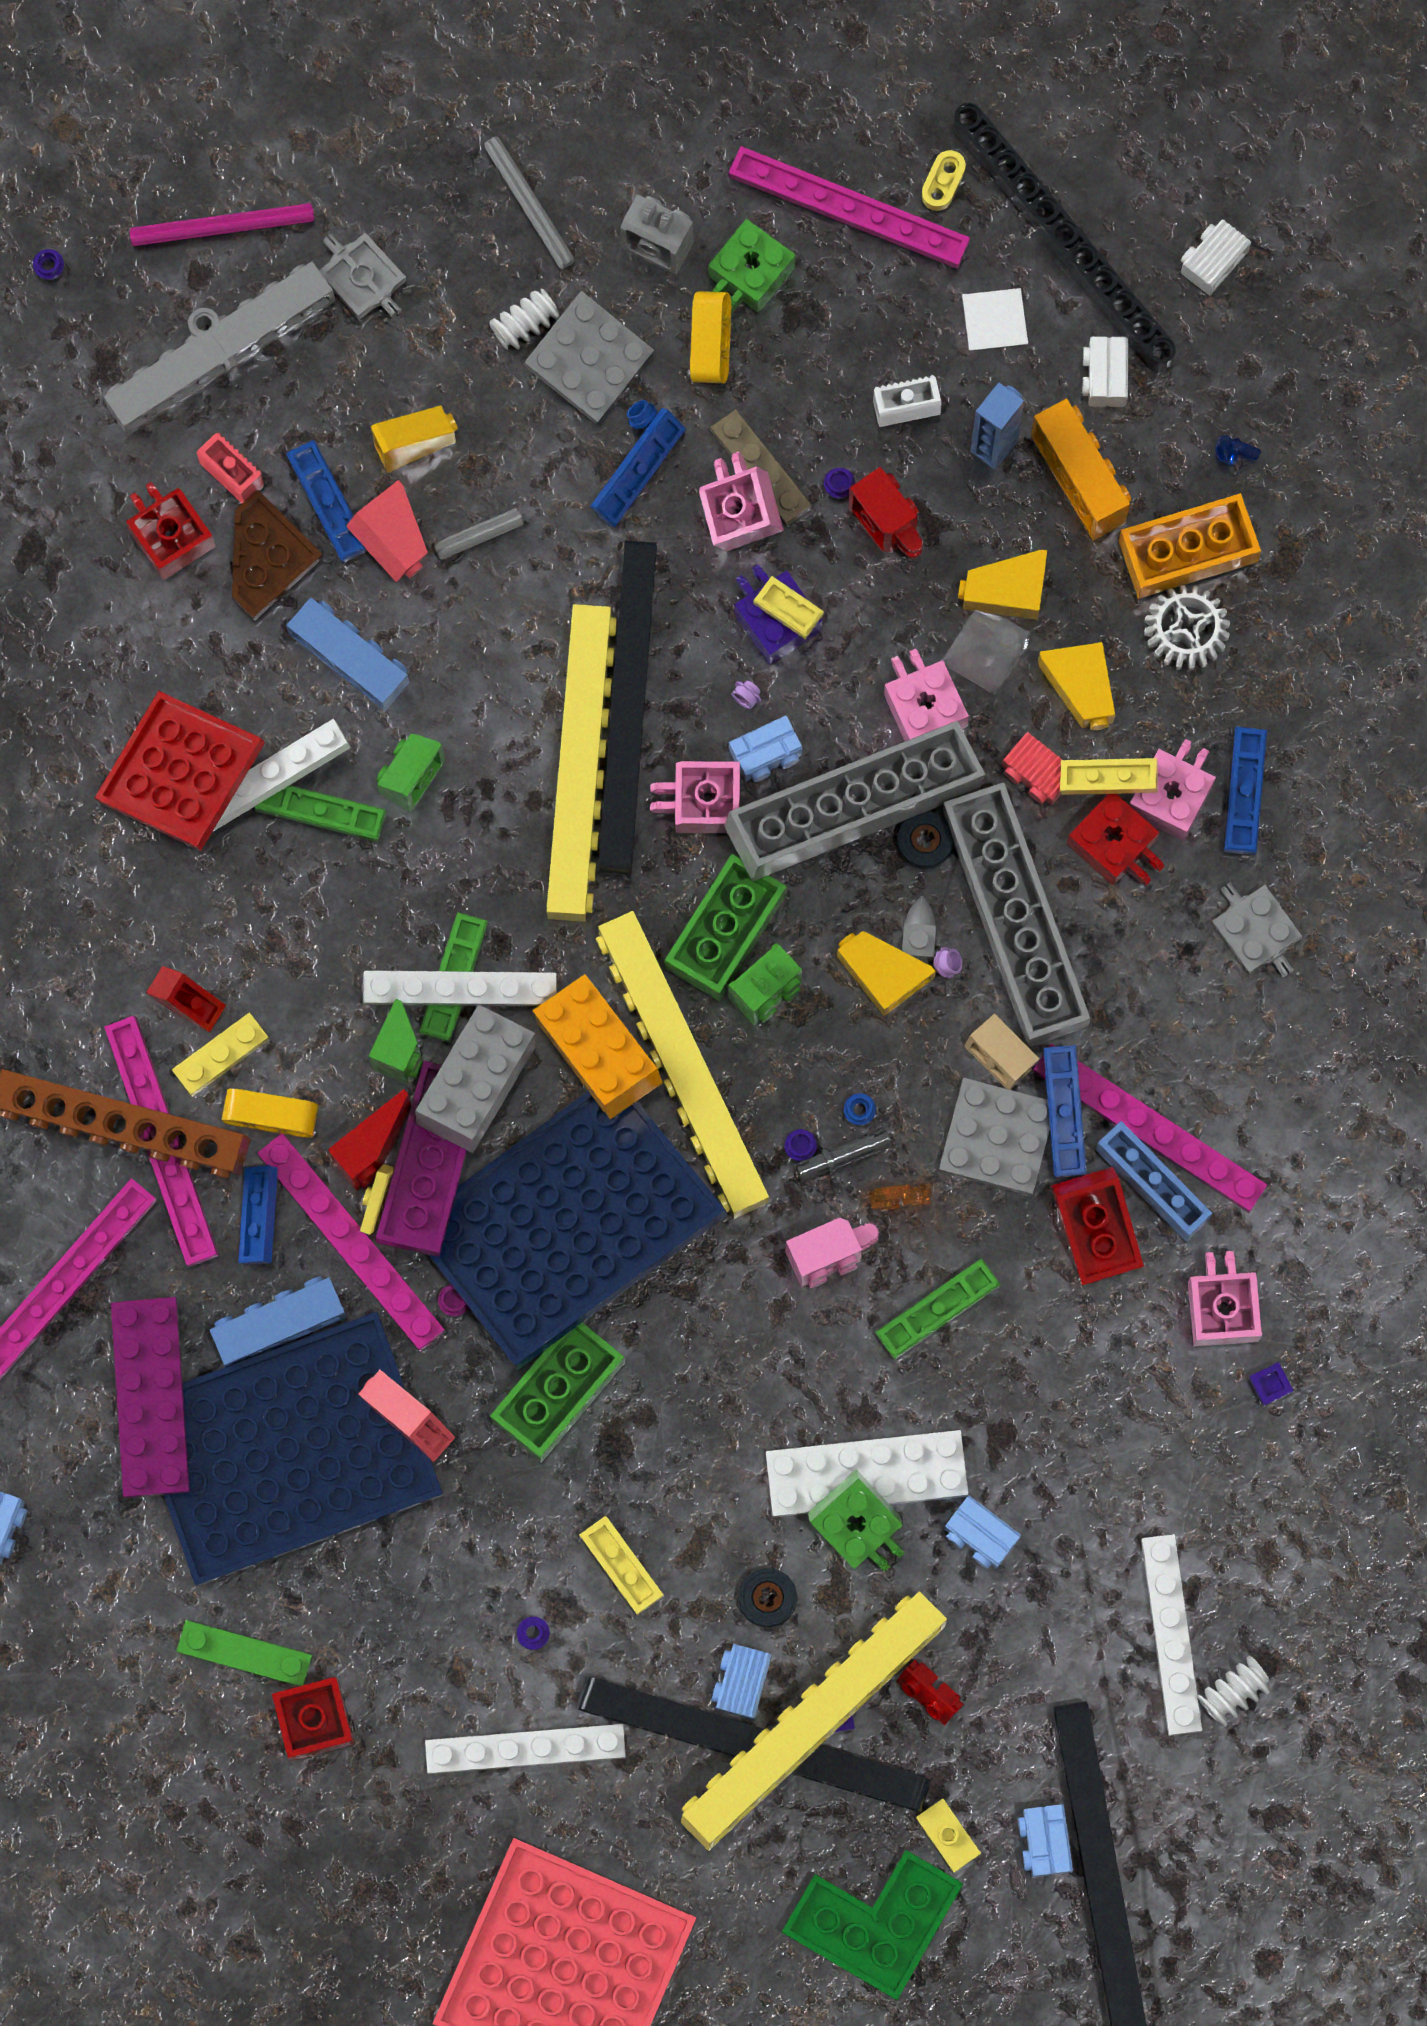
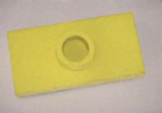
[753,576,824,639]
[360,1164,394,1235]
[916,1799,981,1873]

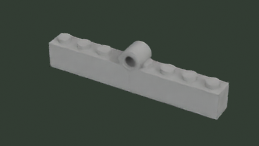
[103,261,335,436]

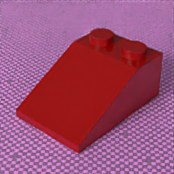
[328,1089,412,1191]
[1051,1167,1144,1285]

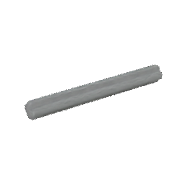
[484,136,574,269]

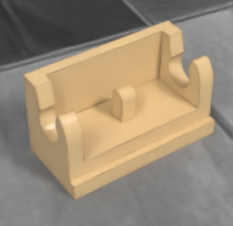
[964,1013,1040,1090]

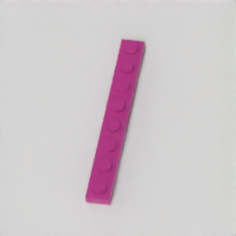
[728,146,970,269]
[104,1015,220,1267]
[1033,1043,1267,1213]
[257,1133,445,1352]
[0,1178,157,1380]

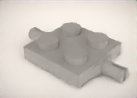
[319,233,407,320]
[1212,882,1302,978]

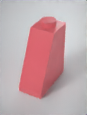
[346,480,428,582]
[358,1370,456,1462]

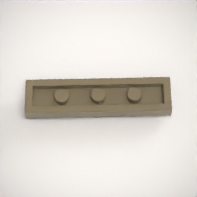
[710,409,811,527]

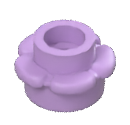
[731,680,761,709]
[933,947,962,978]

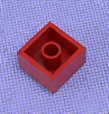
[272,1677,355,1762]

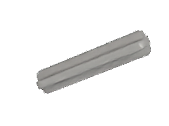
[434,509,523,559]

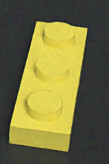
[1060,758,1158,795]
[172,1012,269,1097]
[579,1516,664,1616]

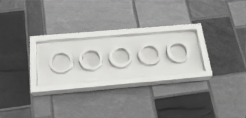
[766,1430,968,1518]

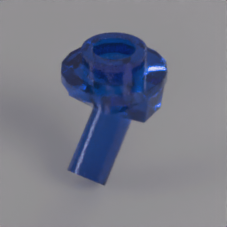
[1215,435,1261,466]

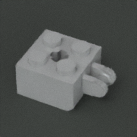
[620,194,694,275]

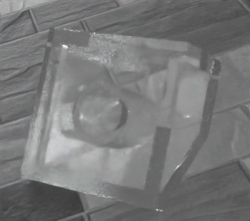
[942,610,1030,695]

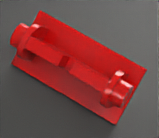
[896,1660,964,1726]

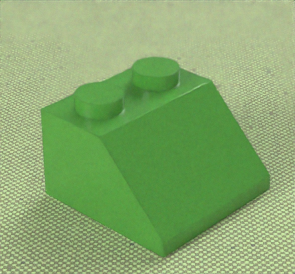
[376,733,445,813]
[369,999,423,1085]

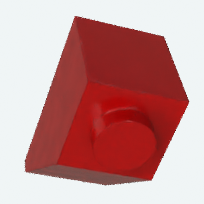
[146,966,226,1032]

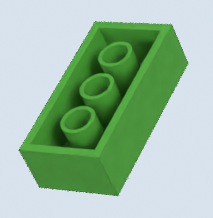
[665,854,787,1002]
[490,1323,625,1463]

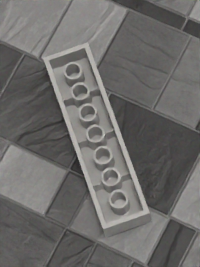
[724,721,986,881]
[942,782,1091,1047]

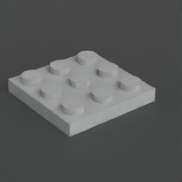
[523,291,654,424]
[938,1078,1050,1196]

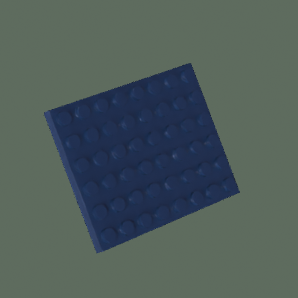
[428,1091,728,1370]
[164,1312,444,1587]

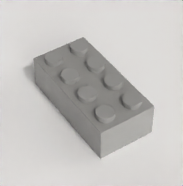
[415,1004,535,1153]

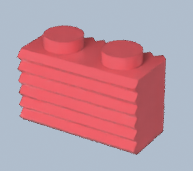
[196,433,264,503]
[1002,732,1062,806]

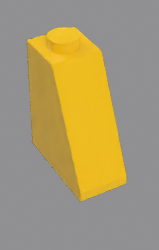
[370,405,458,473]
[958,550,1047,620]
[1038,642,1115,730]
[837,931,936,1016]

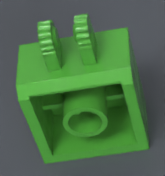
[708,219,796,314]
[728,943,802,1025]
[808,1469,905,1572]

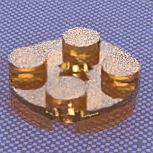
[867,1183,933,1211]

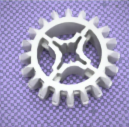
[1144,585,1230,671]

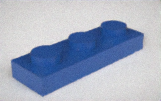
[238,1165,278,1265]

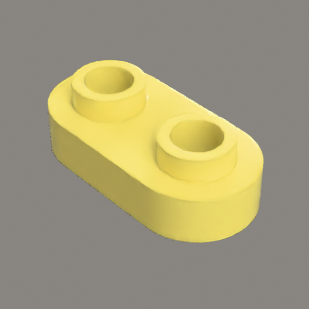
[922,150,966,211]

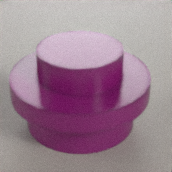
[438,1284,469,1317]

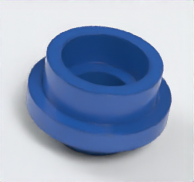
[627,400,657,429]
[844,1093,876,1126]

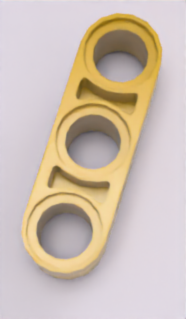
[690,291,732,384]
[221,1088,319,1138]

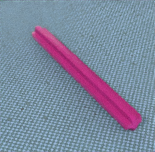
[129,203,314,246]

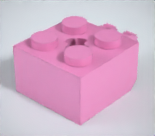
[699,452,784,551]
[884,649,969,741]
[1130,739,1216,841]
[650,761,740,833]
[785,1218,879,1288]
[1188,1251,1262,1346]

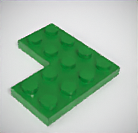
[781,1850,964,2001]

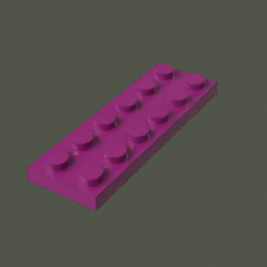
[376,1061,468,1257]
[111,1297,190,1498]

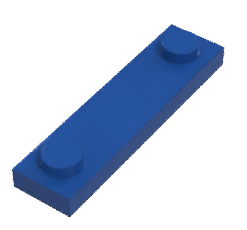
[590,408,686,528]
[286,440,368,564]
[1224,727,1267,855]
[1043,1045,1087,1177]

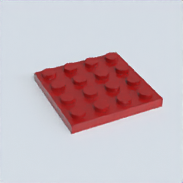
[94,691,265,851]

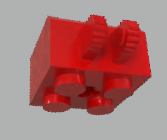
[848,466,923,560]
[126,482,216,581]
[1067,794,1165,886]

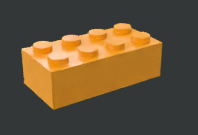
[1031,398,1131,541]
[1118,493,1261,599]
[532,974,663,1119]

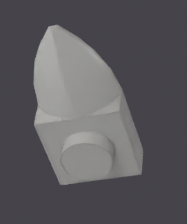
[902,896,936,960]

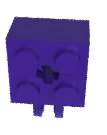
[734,564,823,665]

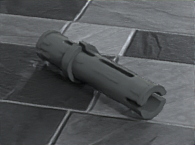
[794,1128,892,1183]

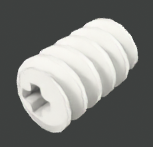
[489,288,560,350]
[1197,1656,1270,1726]

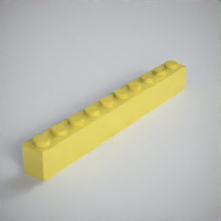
[546,604,617,922]
[595,911,769,1219]
[681,1591,947,1851]

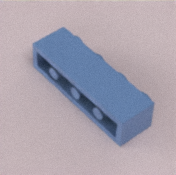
[970,382,1024,470]
[286,597,409,711]
[1096,1121,1213,1242]
[210,1276,347,1367]

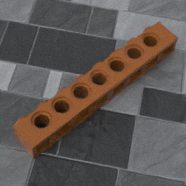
[0,1069,251,1179]

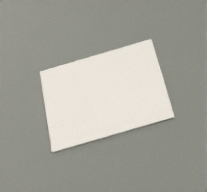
[962,288,1028,350]

